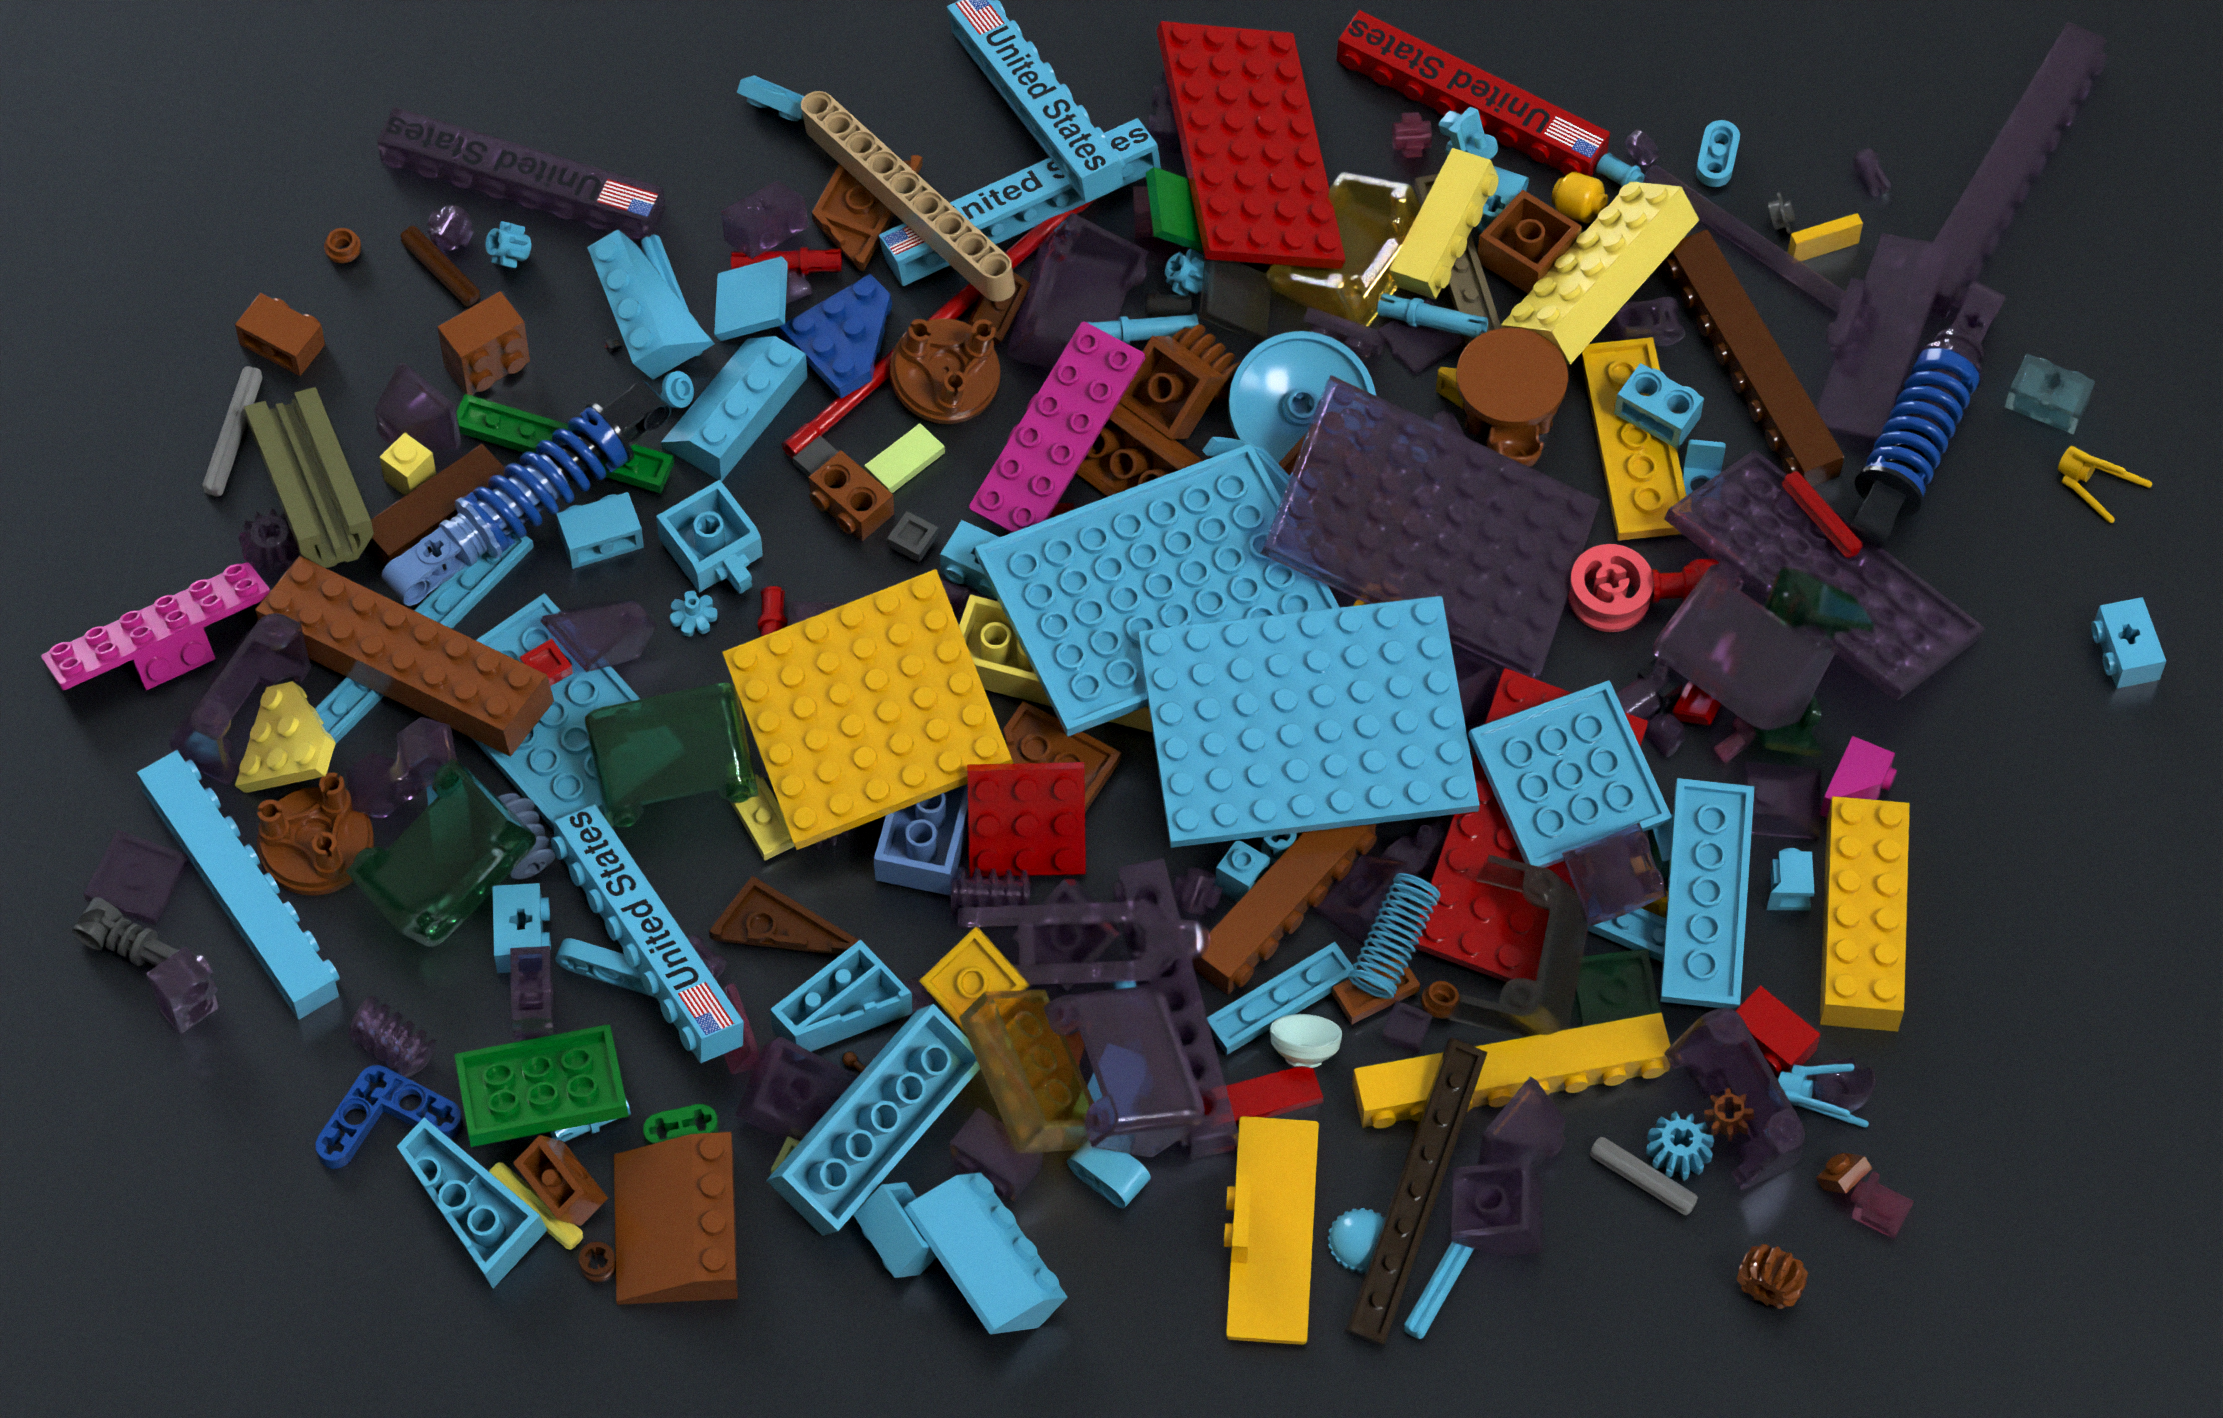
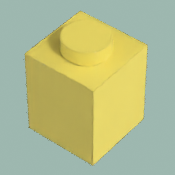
[380,433,436,496]

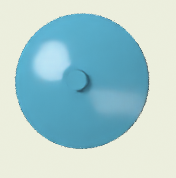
[1228,331,1377,463]

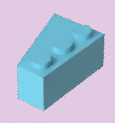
[770,939,913,1057]

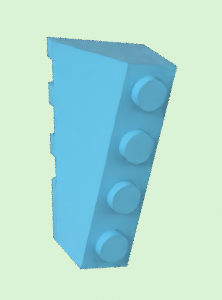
[587,229,715,380]

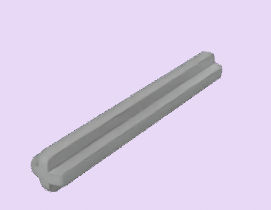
[202,366,263,497]

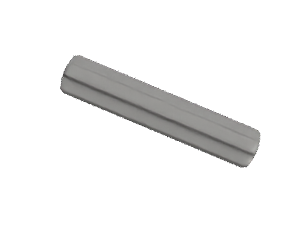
[1590,1137,1698,1215]

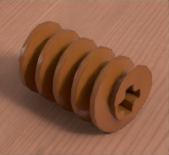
[1172,324,1242,403]

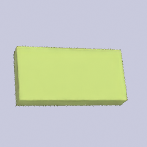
[864,423,945,493]

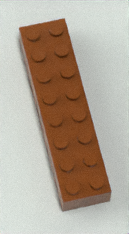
[255,556,554,757]

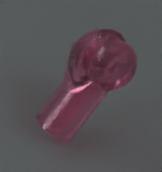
[1713,714,1759,763]

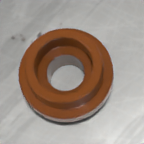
[324,228,361,263]
[1421,981,1460,1018]

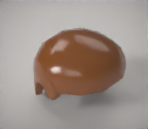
[1487,424,1544,470]

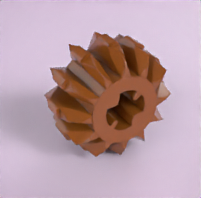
[1736,1244,1809,1309]

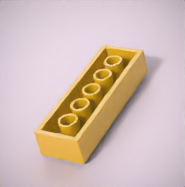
[1819,796,1910,1032]

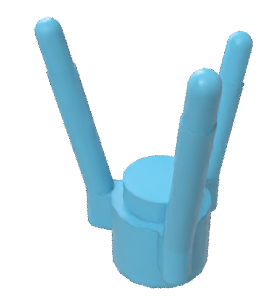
[1776,1063,1869,1128]

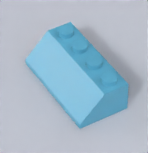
[661,336,808,482]
[904,1173,1067,1334]

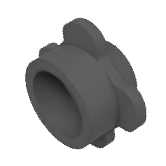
[1768,192,1796,234]

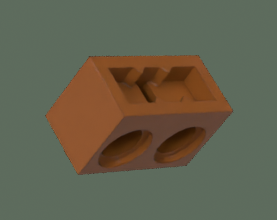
[809,450,894,541]

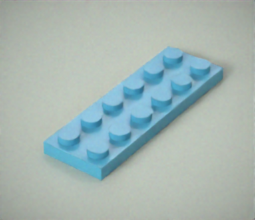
[1660,778,1755,1010]

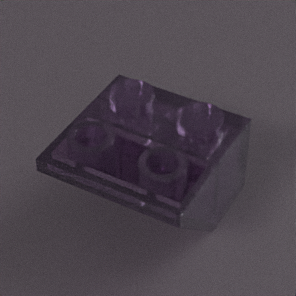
[1562,822,1667,926]

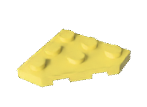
[235,681,336,793]

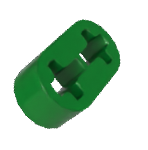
[643,1104,719,1145]

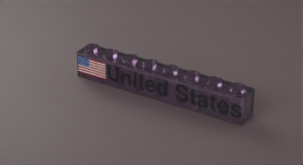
[377,107,666,240]

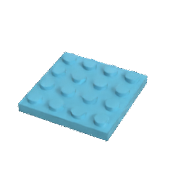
[1468,680,1672,873]

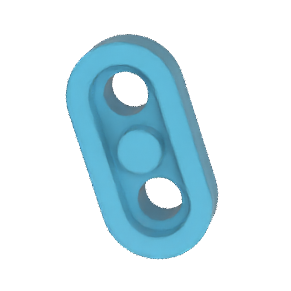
[1696,120,1740,187]

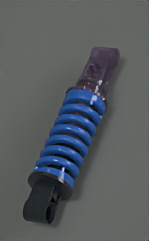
[1849,279,2006,550]

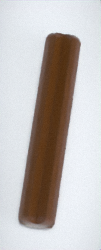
[400,226,481,307]

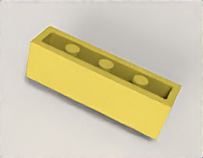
[1389,148,1499,300]

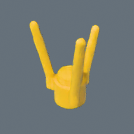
[2057,445,2152,523]

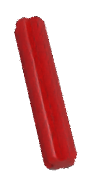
[1782,471,1863,559]

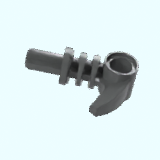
[72,897,184,973]

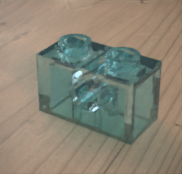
[2005,354,2095,434]

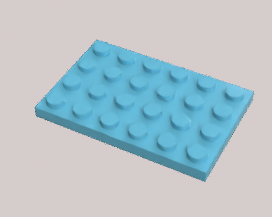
[472,593,684,831]

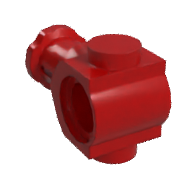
[1651,559,1727,610]

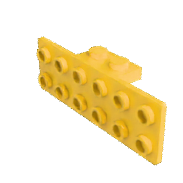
[1224,1116,1319,1345]

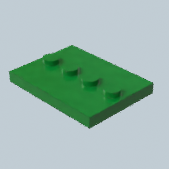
[454,1024,629,1147]

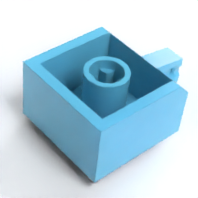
[656,480,763,594]

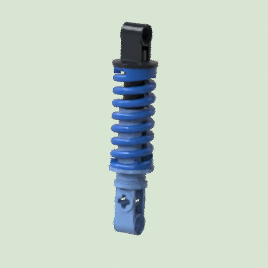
[382,381,671,606]

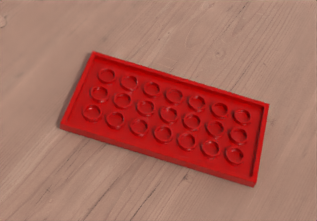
[1156,21,1346,269]
[1410,668,1648,1000]

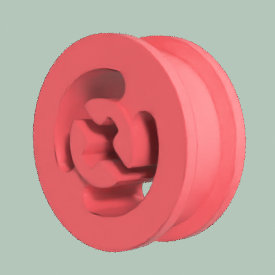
[1568,544,1653,632]

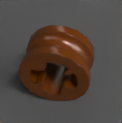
[579,1241,616,1283]

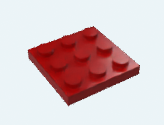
[967,762,1086,877]

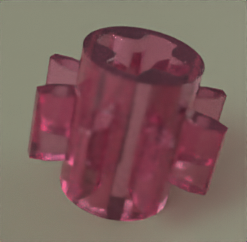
[1392,112,1432,158]

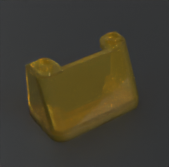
[1266,172,1421,332]

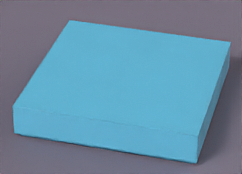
[714,256,788,341]

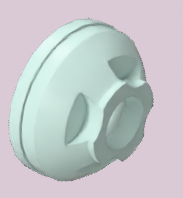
[1270,1014,1342,1068]

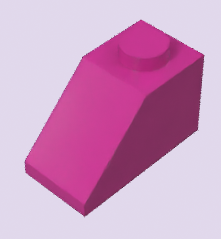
[1819,736,1897,818]

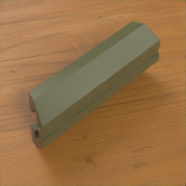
[243,387,374,568]

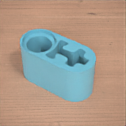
[1067,1131,1151,1208]

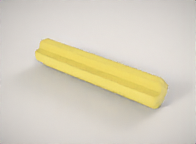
[489,1162,583,1250]

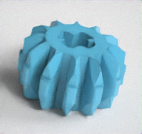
[1646,1111,1714,1181]

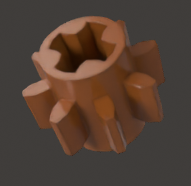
[1704,1088,1754,1141]

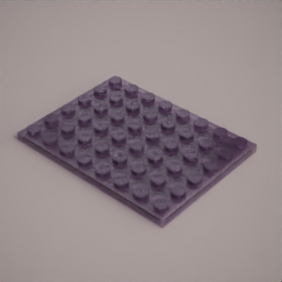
[1260,375,1601,679]

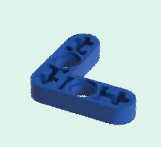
[315,1065,463,1169]

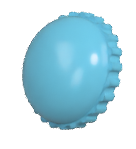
[1328,1208,1385,1273]

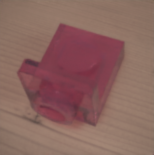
[1850,1171,1914,1239]

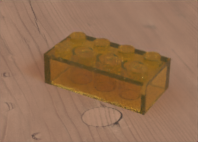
[959,990,1104,1154]

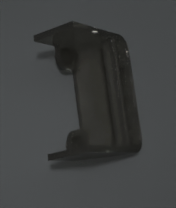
[1449,855,1591,1038]

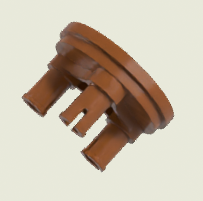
[889,319,1000,424]
[1456,327,1568,435]
[257,773,374,895]

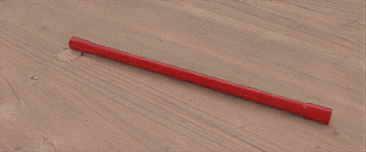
[781,199,1096,459]

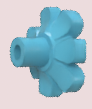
[670,591,718,637]

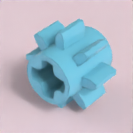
[485,221,531,268]
[1165,249,1210,297]

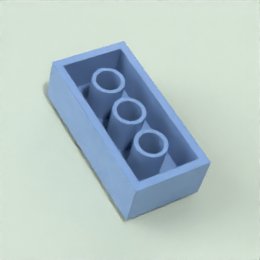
[874,784,969,896]

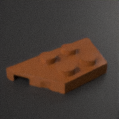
[812,155,923,271]

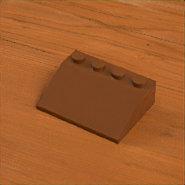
[614,1132,738,1305]

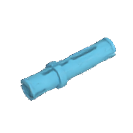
[1377,293,1488,338]
[1087,314,1199,345]

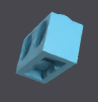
[1614,363,1704,449]

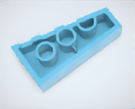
[397,1117,548,1288]

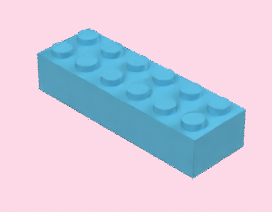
[766,1004,988,1236]

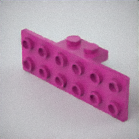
[969,321,1146,533]
[41,562,270,691]

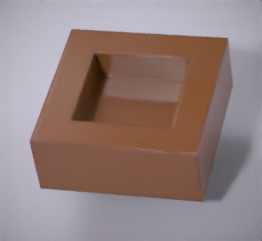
[1816,1153,1872,1194]

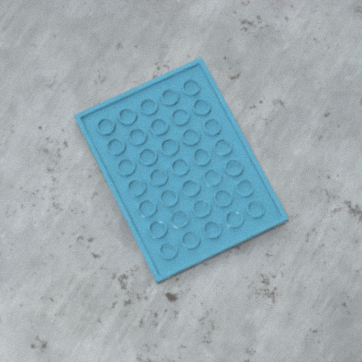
[975,443,1340,737]
[1138,596,1480,848]

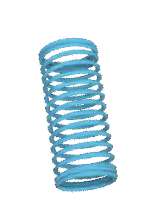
[1348,873,1441,999]

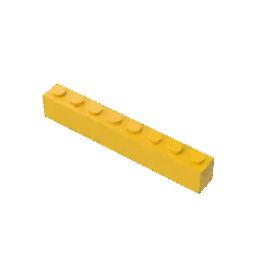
[1352,1012,1673,1128]

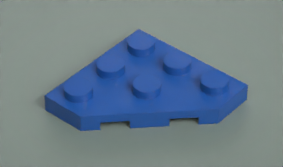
[779,274,892,399]

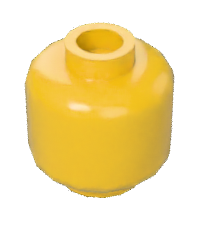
[1551,172,1608,224]

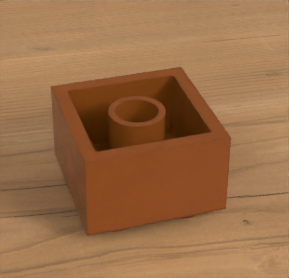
[1477,190,1582,294]
[437,291,530,395]
[1119,336,1226,440]

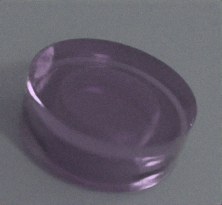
[1625,129,1660,166]

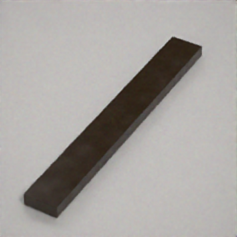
[1344,1037,1488,1347]

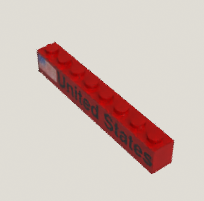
[1336,10,1610,176]

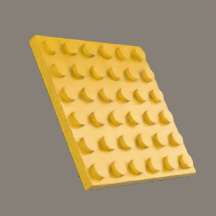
[722,569,1014,850]

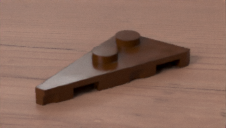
[709,875,859,955]

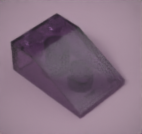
[735,1036,858,1141]

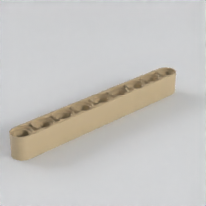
[801,91,1015,302]

